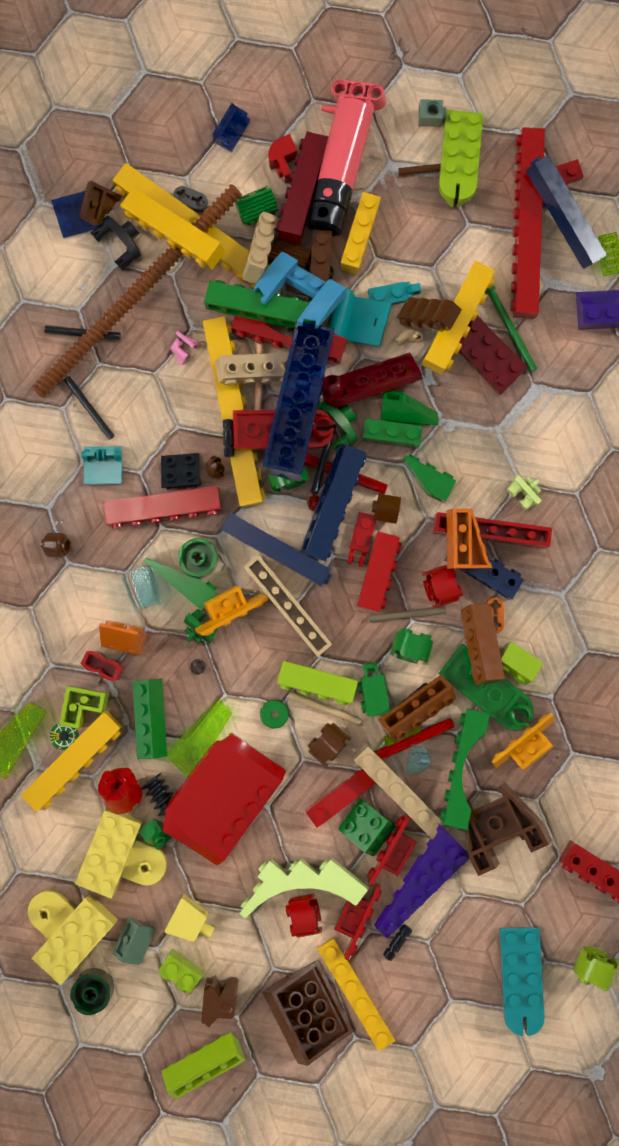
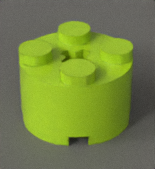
[573,946,619,991]

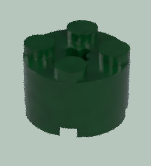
[70,968,114,1015]

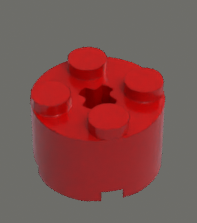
[422,565,463,609]
[98,768,143,814]
[285,893,322,938]

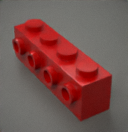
[357,531,402,612]
[558,840,619,903]

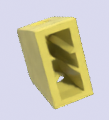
[164,894,215,942]

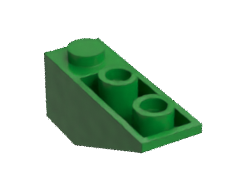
[381,391,438,426]
[402,454,456,503]

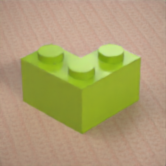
[59,686,109,729]

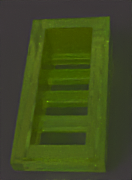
[597,232,619,276]

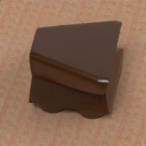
[201,975,238,1028]

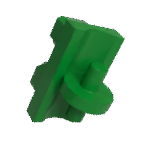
[183,609,219,644]

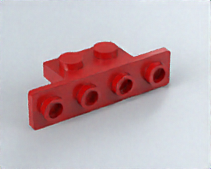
[367,813,417,886]
[334,883,382,961]

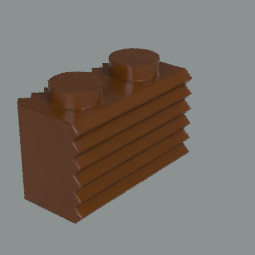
[268,237,312,270]

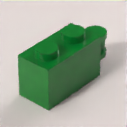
[357,662,390,717]

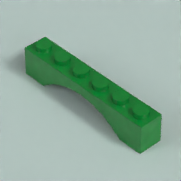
[440,709,490,832]

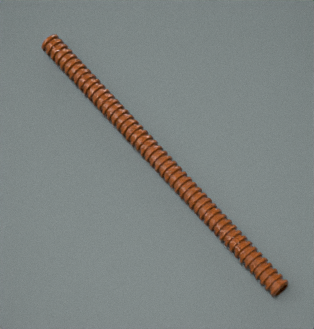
[32,184,242,398]

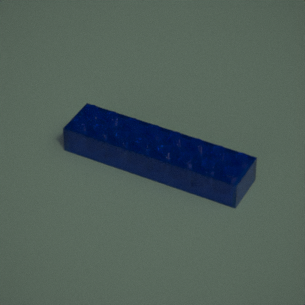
[262,322,335,482]

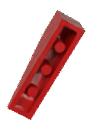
[305,769,376,828]

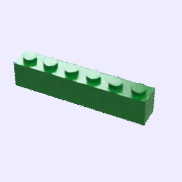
[204,280,319,334]

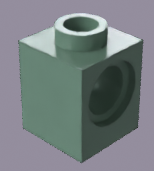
[418,99,446,127]

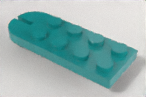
[499,927,545,1036]

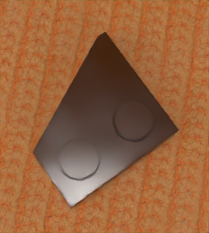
[79,181,122,226]

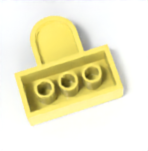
[75,808,167,899]
[28,890,118,985]

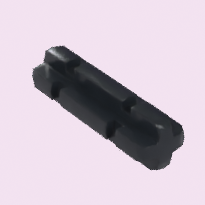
[223,419,234,457]
[383,924,412,961]

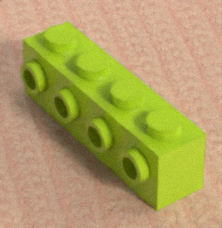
[277,660,358,706]
[162,1032,245,1100]

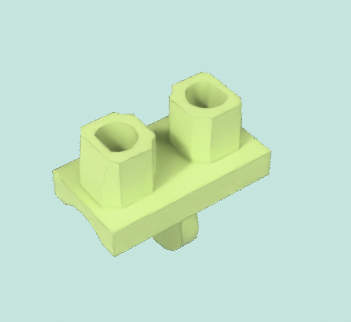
[507,475,542,510]

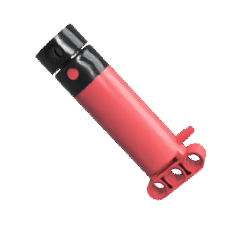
[306,79,387,236]

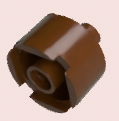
[308,723,351,768]

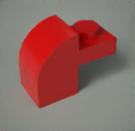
[268,134,297,184]

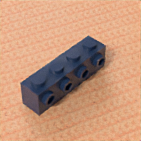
[444,553,524,600]

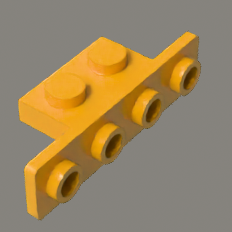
[195,585,268,636]
[491,713,555,771]

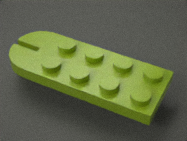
[438,109,483,207]

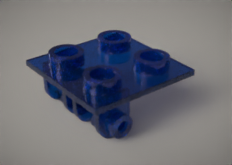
[51,191,99,238]

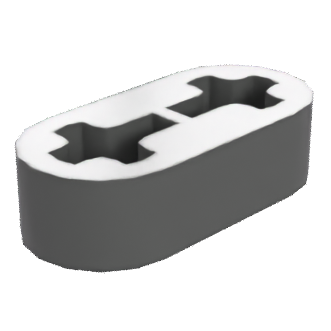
[173,186,208,213]

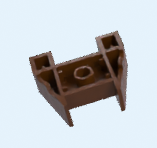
[465,783,552,876]

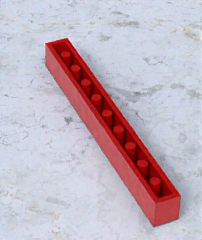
[510,127,545,319]

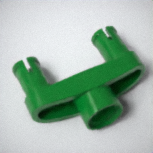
[316,400,358,452]

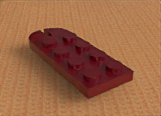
[459,315,528,395]
[320,352,423,406]

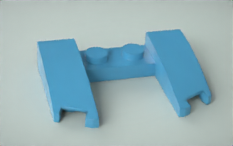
[254,252,346,328]

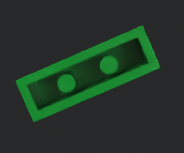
[362,418,423,449]

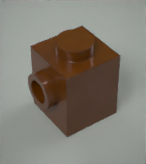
[371,493,401,524]

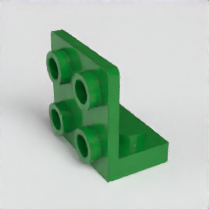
[338,799,396,857]

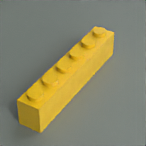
[120,187,226,270]
[422,260,496,375]
[20,711,123,812]

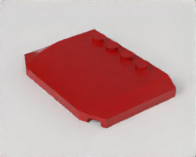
[162,733,286,865]

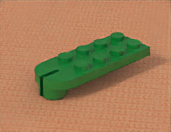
[438,644,534,730]

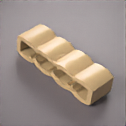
[242,212,278,284]

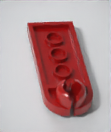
[233,409,335,450]

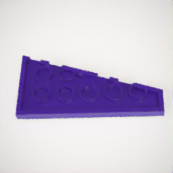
[374,824,469,938]

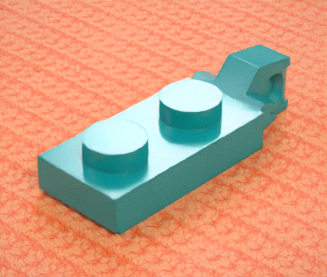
[368,282,421,305]

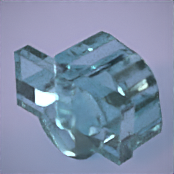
[406,744,430,776]

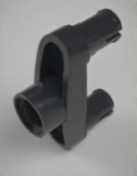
[90,215,142,271]

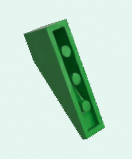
[143,558,218,611]

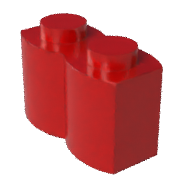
[80,651,125,681]

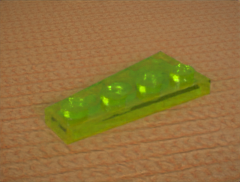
[166,699,233,777]
[0,702,47,779]

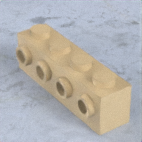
[216,353,297,386]

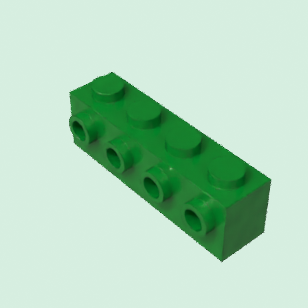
[132,679,167,759]

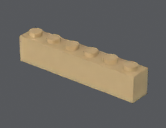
[243,555,333,657]
[352,743,450,839]

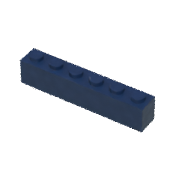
[300,444,366,562]

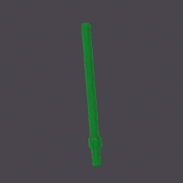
[485,284,537,372]

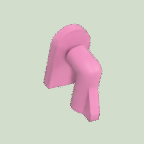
[170,330,199,365]

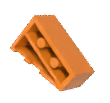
[446,508,492,569]

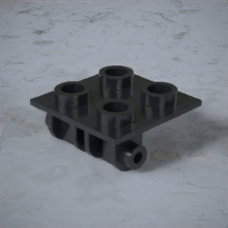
[161,453,201,490]

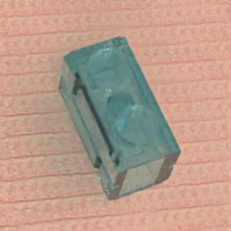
[130,565,162,609]

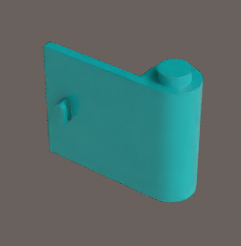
[325,288,392,347]

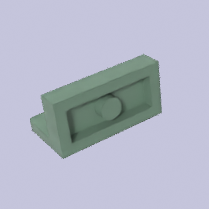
[112,917,156,965]

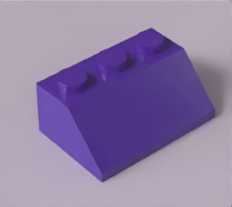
[576,290,619,330]

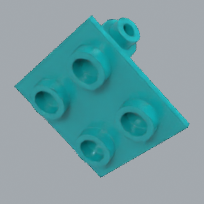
[81,446,122,485]

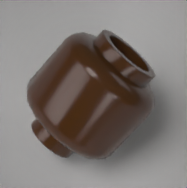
[41,532,71,558]

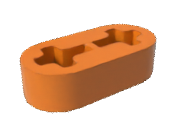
[486,597,504,633]

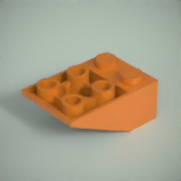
[99,620,147,655]

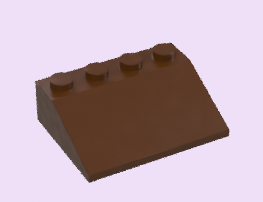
[262,960,354,1066]

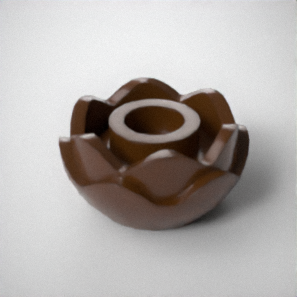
[206,456,225,479]

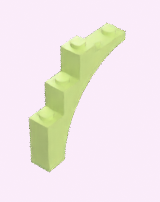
[239,858,369,919]

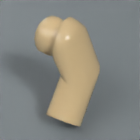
[395,328,424,346]

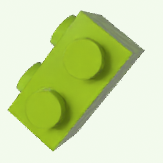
[500,641,543,685]
[158,949,204,994]

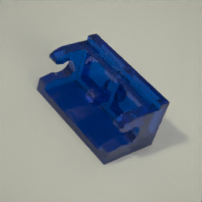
[213,103,250,152]

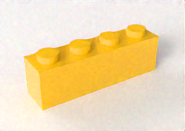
[340,192,381,275]

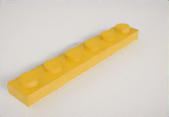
[317,937,395,1051]

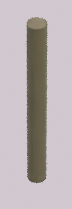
[369,606,446,622]

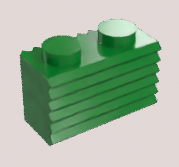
[234,186,279,225]

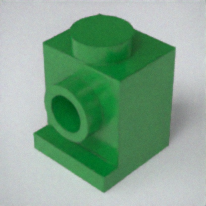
[139,818,173,850]

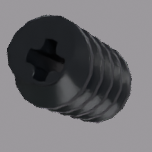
[141,773,173,817]

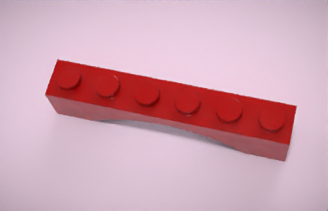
[231,316,347,365]

